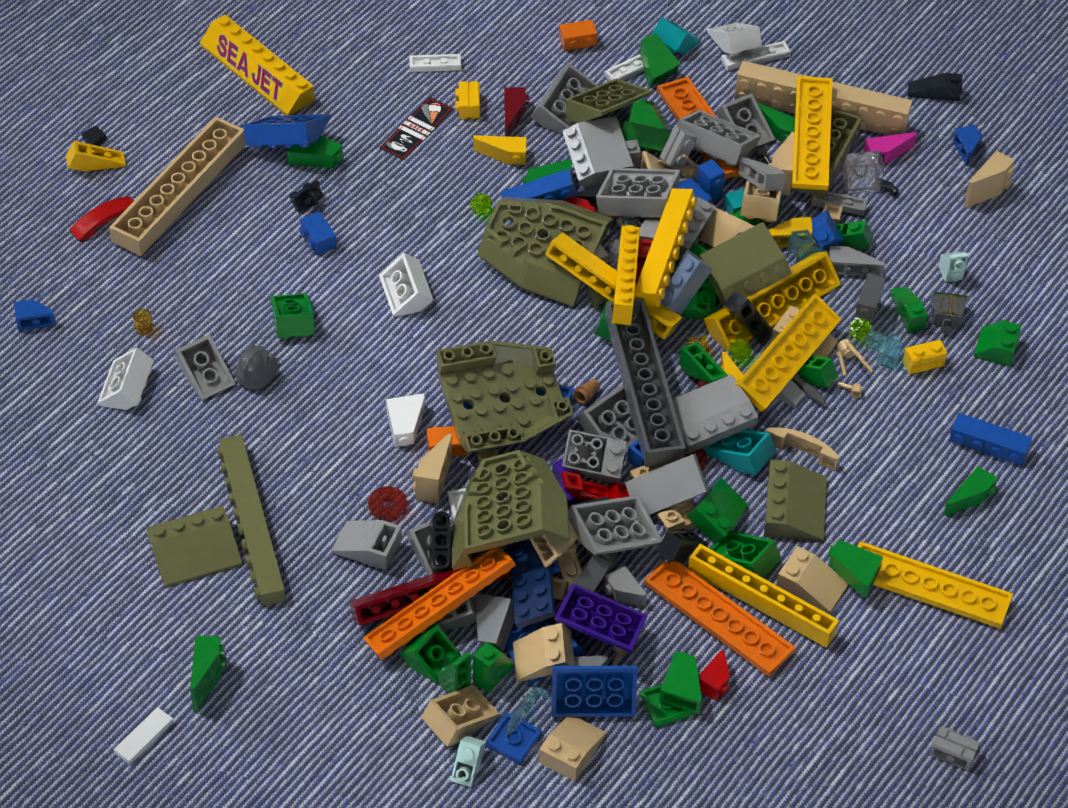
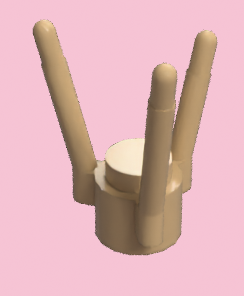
[657,154,699,182]
[836,339,873,376]

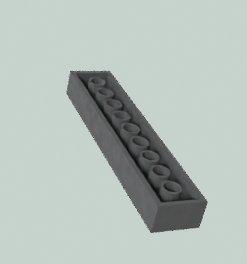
[605,298,686,467]

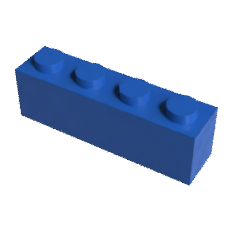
[500,169,577,200]
[949,412,1032,466]

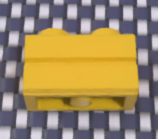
[455,81,480,119]
[902,340,947,374]

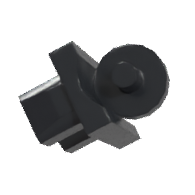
[289,180,324,212]

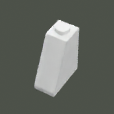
[386,394,425,447]

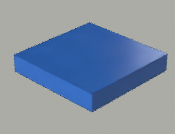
[485,712,543,765]

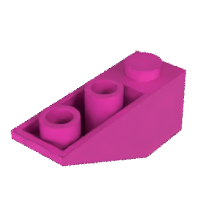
[864,132,917,166]

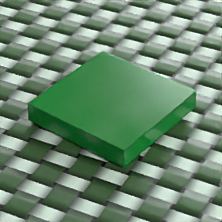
[639,684,694,728]

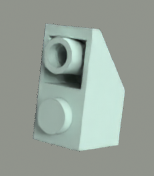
[938,252,968,283]
[450,736,486,787]

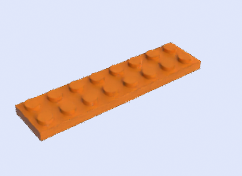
[657,77,739,179]
[363,547,515,660]
[644,561,796,677]

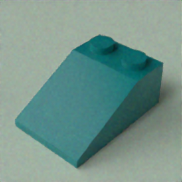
[703,429,776,475]

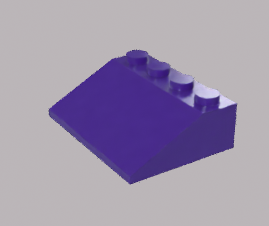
[554,583,648,653]

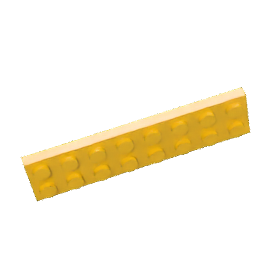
[792,76,833,190]
[735,293,842,412]
[857,541,1013,629]

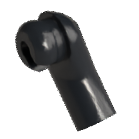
[872,178,899,197]

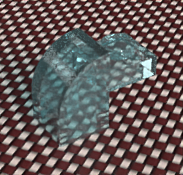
[788,230,827,262]
[865,329,902,371]

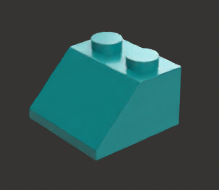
[651,17,701,55]

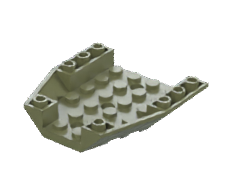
[477,197,613,307]
[436,340,574,453]
[452,450,570,570]

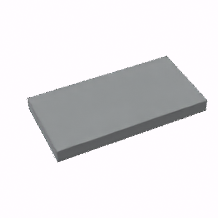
[625,454,709,516]

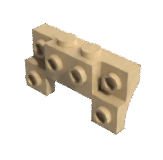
[630,464,697,532]

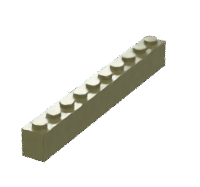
[216,435,285,606]

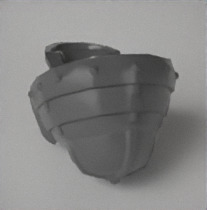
[235,344,279,391]

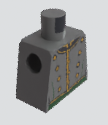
[930,291,968,334]

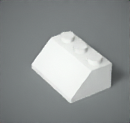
[379,253,433,317]
[97,347,154,410]

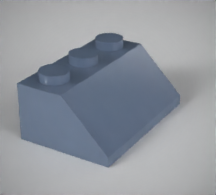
[661,250,712,315]

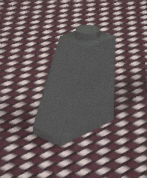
[855,273,886,321]
[475,593,515,652]

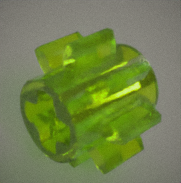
[470,193,492,215]
[848,318,872,342]
[728,338,752,362]

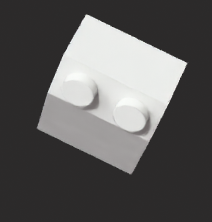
[707,22,762,56]

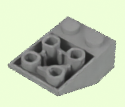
[562,429,627,484]
[331,520,402,571]

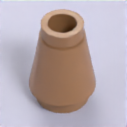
[574,379,600,404]

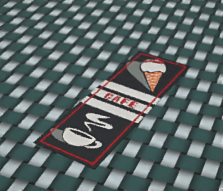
[380,97,454,160]

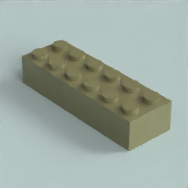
[791,108,862,199]

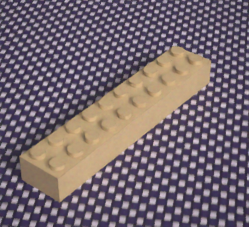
[734,61,912,136]
[109,116,246,256]

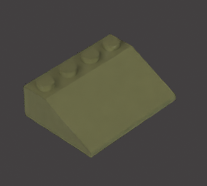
[565,78,653,123]
[699,222,792,306]
[764,459,827,542]
[146,506,242,588]

